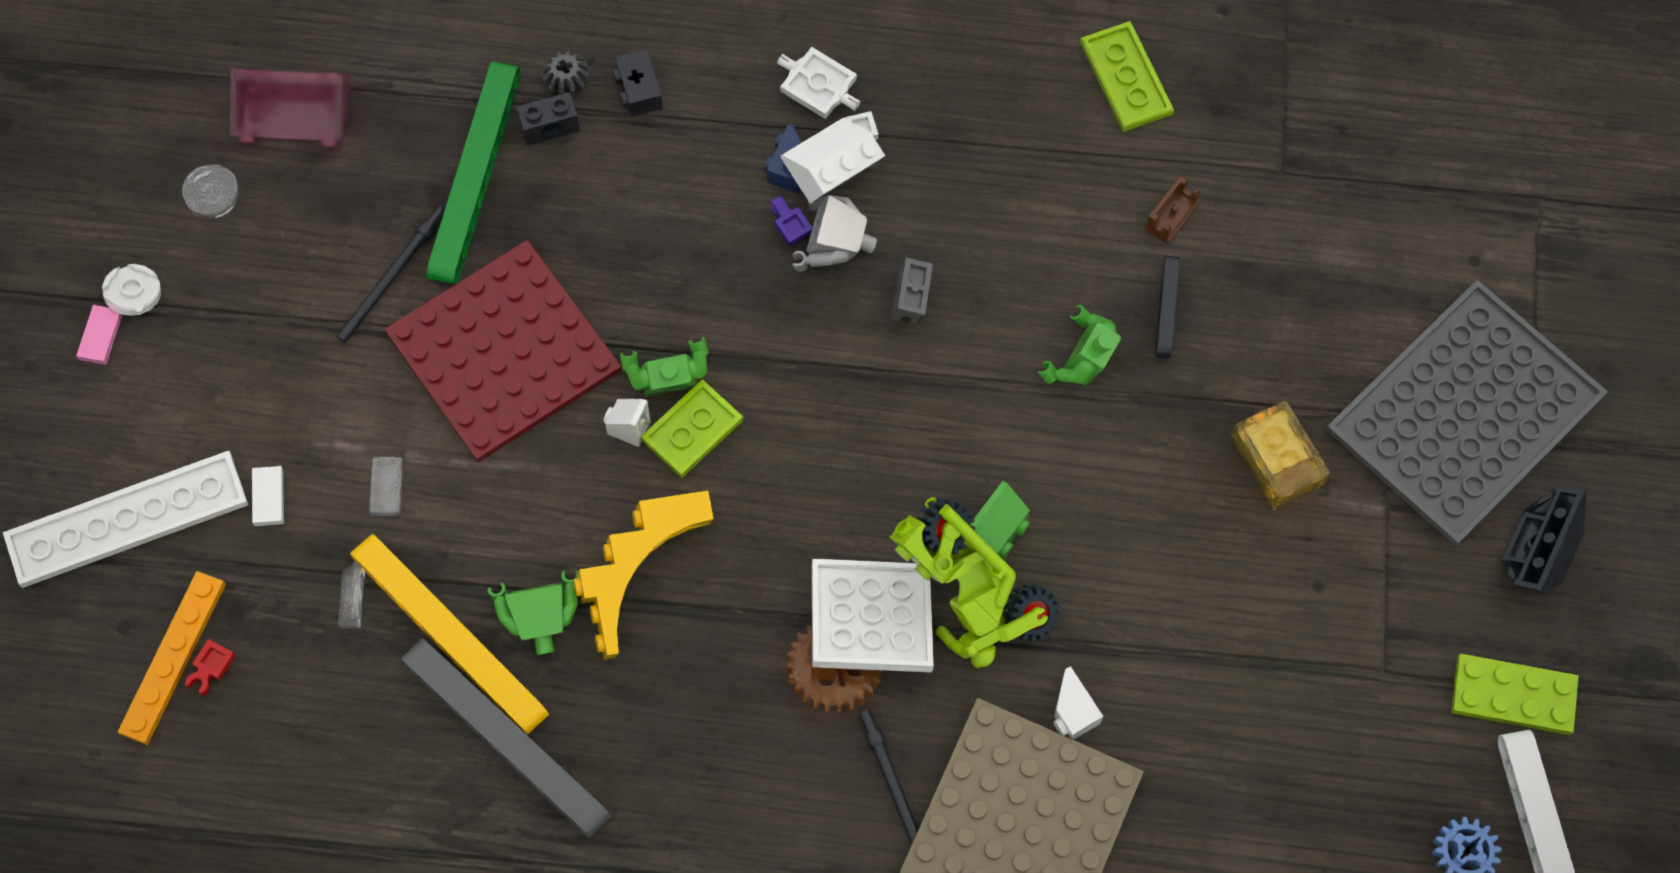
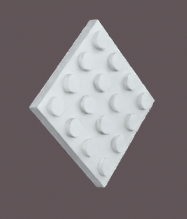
[811,559,934,672]

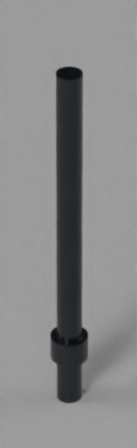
[336,206,445,343]
[859,710,918,845]

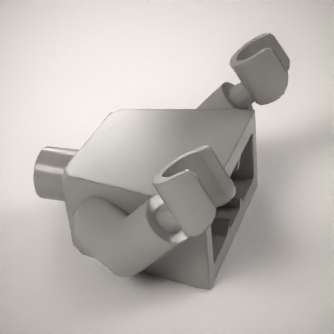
[792,195,877,272]

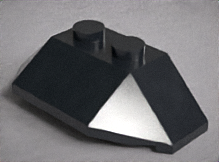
[1502,486,1586,593]

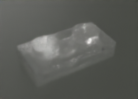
[369,457,404,516]

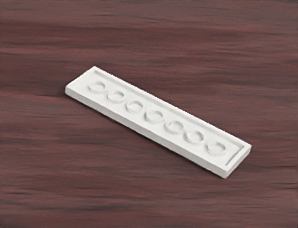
[3,451,249,588]

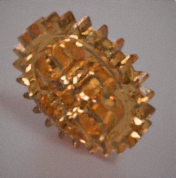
[786,625,883,712]

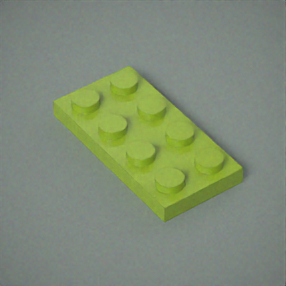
[1451,654,1579,735]

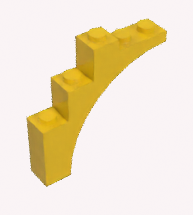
[573,491,714,660]

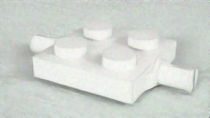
[777,47,860,119]

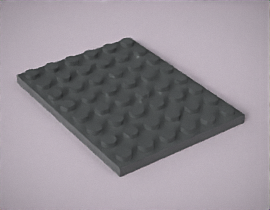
[1325,280,1608,546]

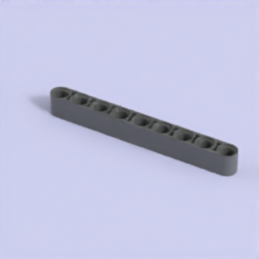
[400,638,611,838]

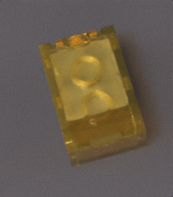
[1230,400,1330,509]

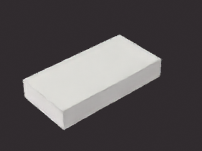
[252,466,284,526]

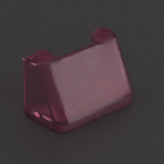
[230,68,351,146]

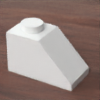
[604,399,651,447]
[1053,666,1103,740]

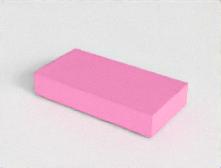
[76,305,123,365]

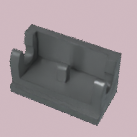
[890,257,933,324]

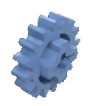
[1432,817,1502,873]

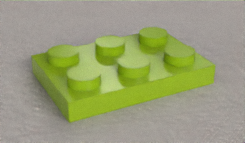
[641,379,743,478]

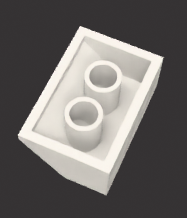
[780,118,885,204]

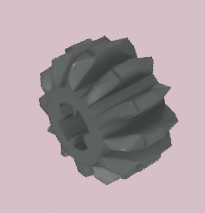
[542,49,589,96]

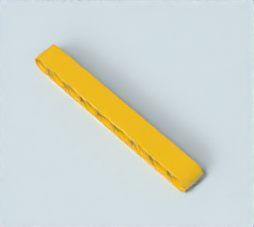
[350,534,549,735]

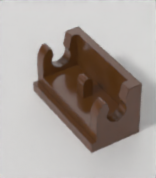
[1145,176,1200,244]

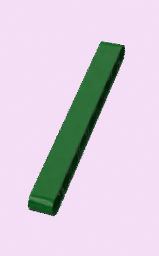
[427,61,520,285]

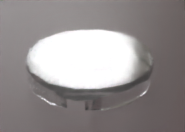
[182,164,239,218]

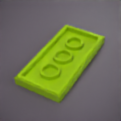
[1080,21,1174,132]

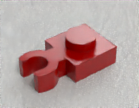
[185,639,236,697]

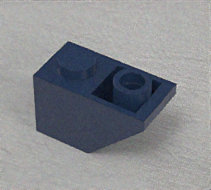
[764,124,801,194]

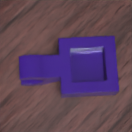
[771,196,813,247]

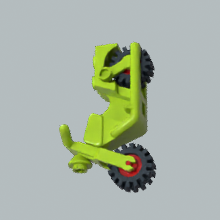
[889,497,1061,668]

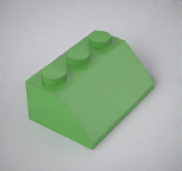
[958,481,1030,559]

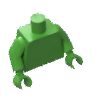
[1038,305,1121,386]
[620,337,709,397]
[488,571,578,655]

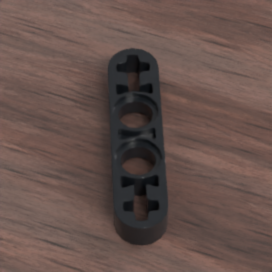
[1155,255,1180,359]

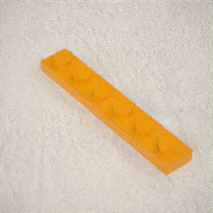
[118,571,226,746]

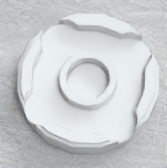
[102,264,161,316]

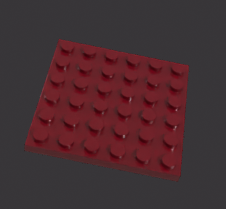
[384,240,622,463]

